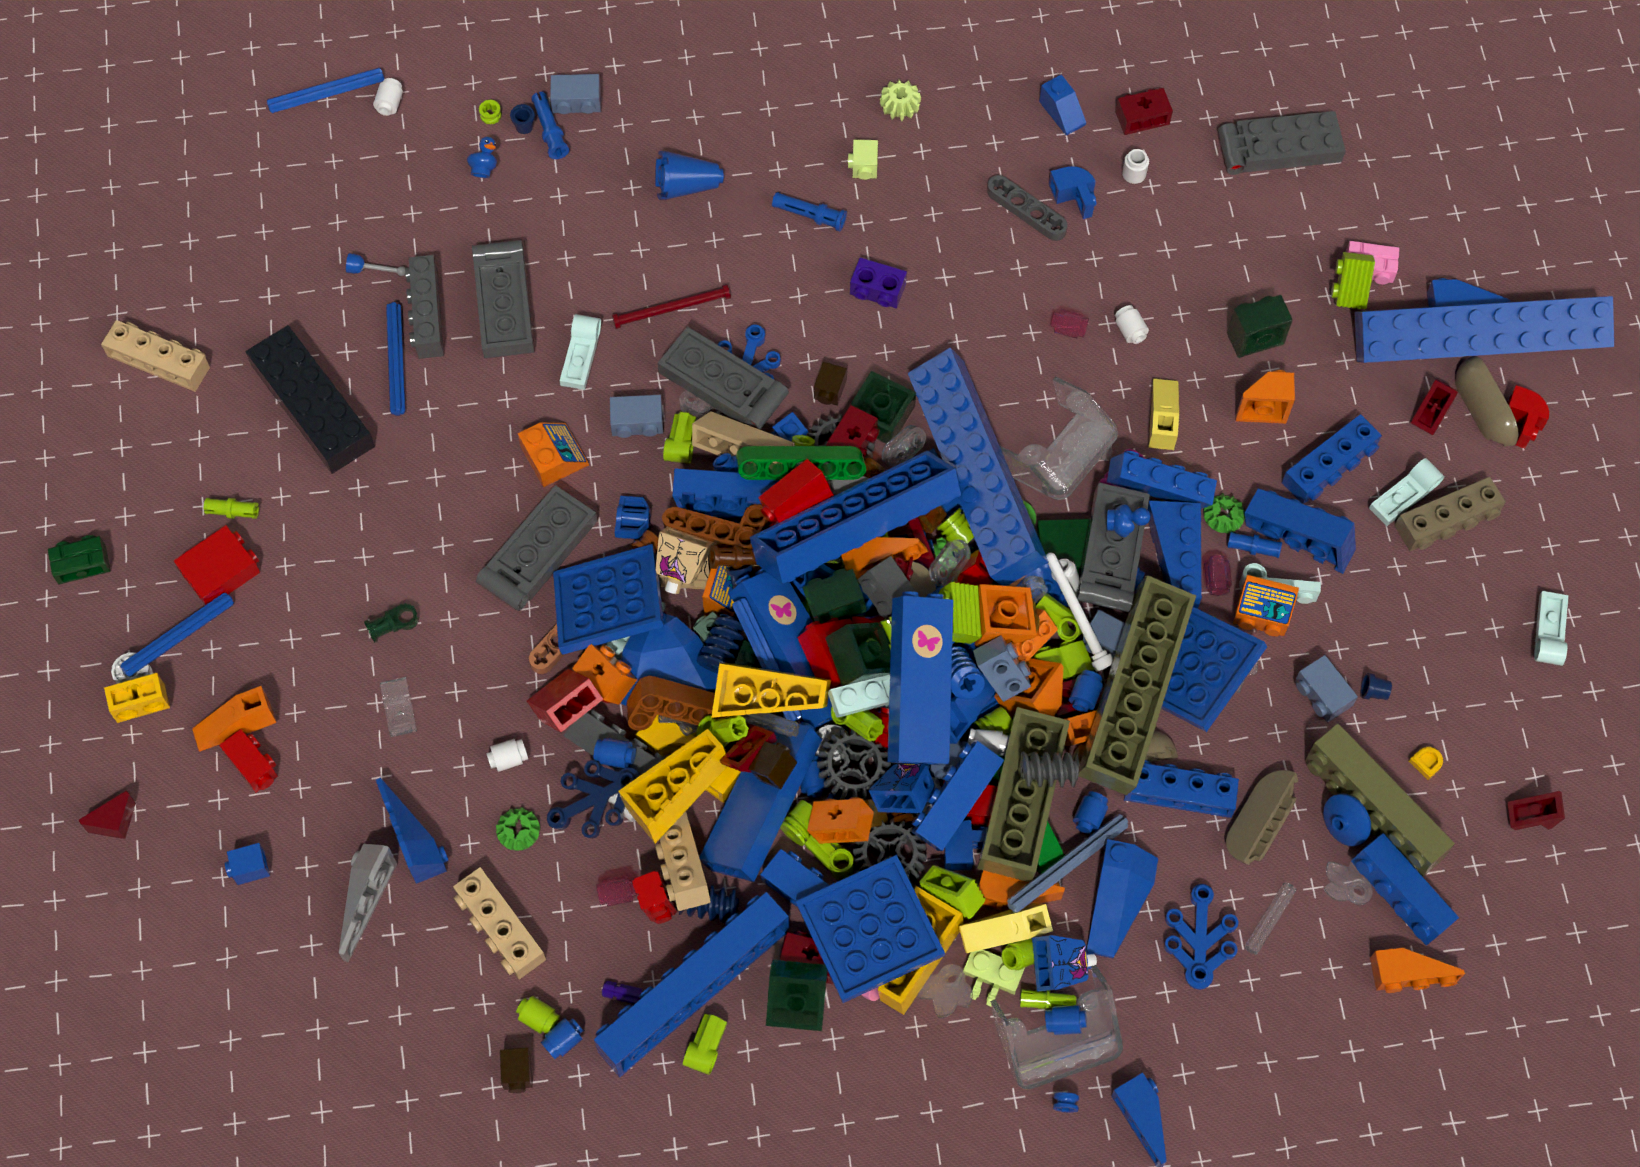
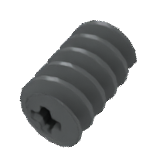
[1020,752,1079,788]

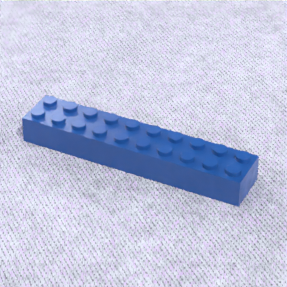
[1355,296,1614,363]
[908,347,1049,586]

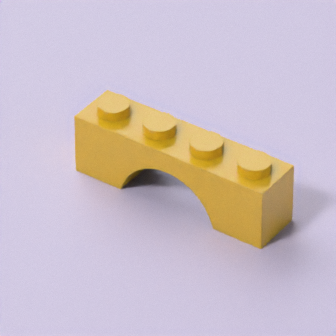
[636,715,741,803]

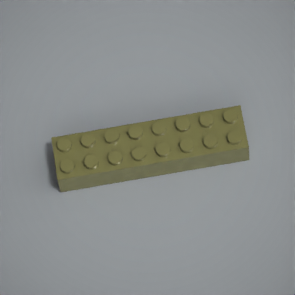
[1078,575,1196,796]

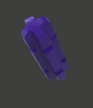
[602,981,642,1004]

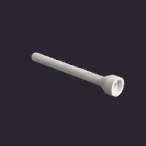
[1046,553,1114,672]

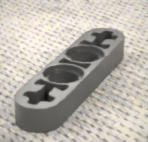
[987,175,1068,241]

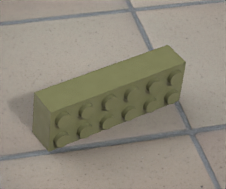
[977,707,1070,882]
[1305,724,1455,877]

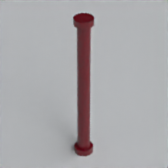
[612,284,731,329]

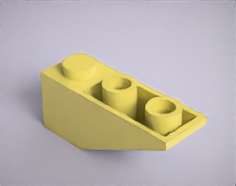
[1148,379,1179,450]
[959,902,1053,953]

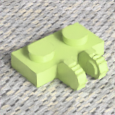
[963,949,1025,1007]

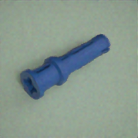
[531,92,569,159]
[772,192,847,232]

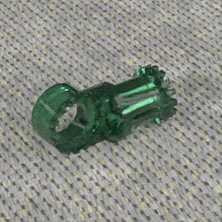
[364,603,419,643]

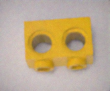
[104,673,170,723]

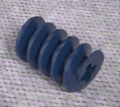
[697,614,744,674]
[679,885,739,923]

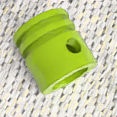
[936,508,974,551]
[972,706,1012,735]
[780,800,812,846]

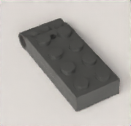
[1218,111,1346,175]
[472,240,534,358]
[657,326,789,430]
[1077,483,1150,612]
[476,485,598,611]

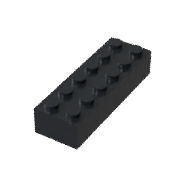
[245,325,375,474]

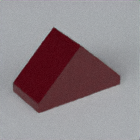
[1411,379,1459,435]
[79,790,136,839]

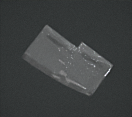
[380,677,417,737]

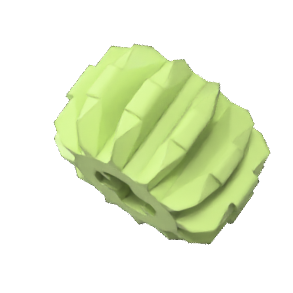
[880,79,921,121]

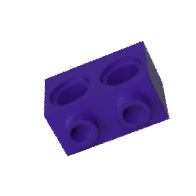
[850,258,907,309]

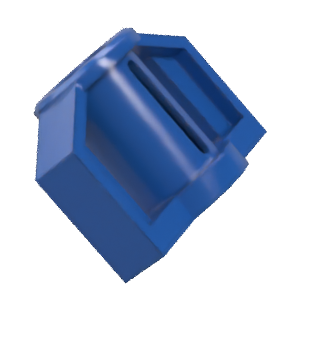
[615,496,651,539]

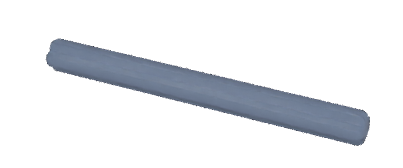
[1007,814,1128,913]

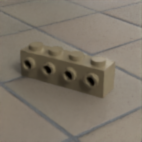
[1395,477,1506,551]

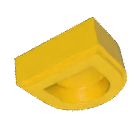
[1409,747,1443,780]

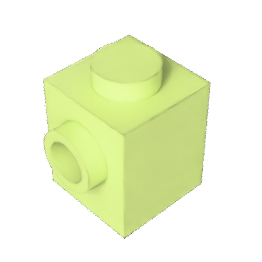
[848,140,878,180]

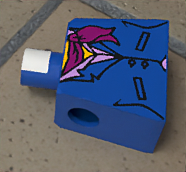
[869,764,935,813]
[1032,935,1097,991]

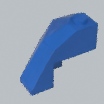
[620,612,718,705]

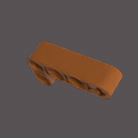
[662,504,771,549]
[626,676,732,731]

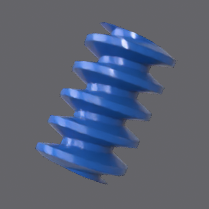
[951,646,985,700]

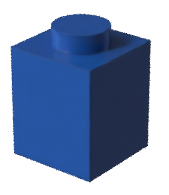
[225,843,270,885]

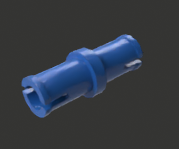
[1227,532,1282,558]

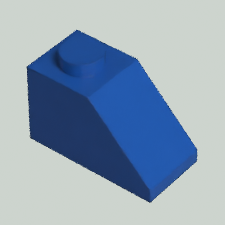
[1039,75,1086,136]

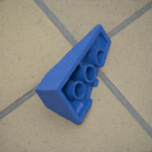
[376,778,449,884]
[1086,839,1158,958]

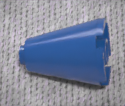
[655,151,724,200]

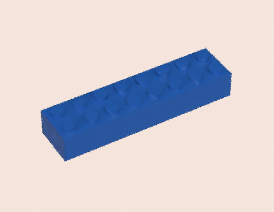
[750,451,961,584]
[594,892,789,1078]

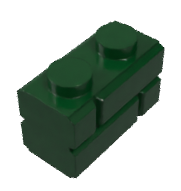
[48,535,111,585]

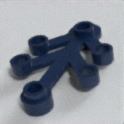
[547,760,641,839]

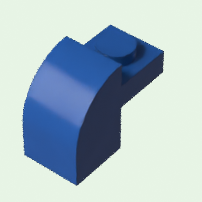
[1049,166,1097,219]
[944,820,987,871]

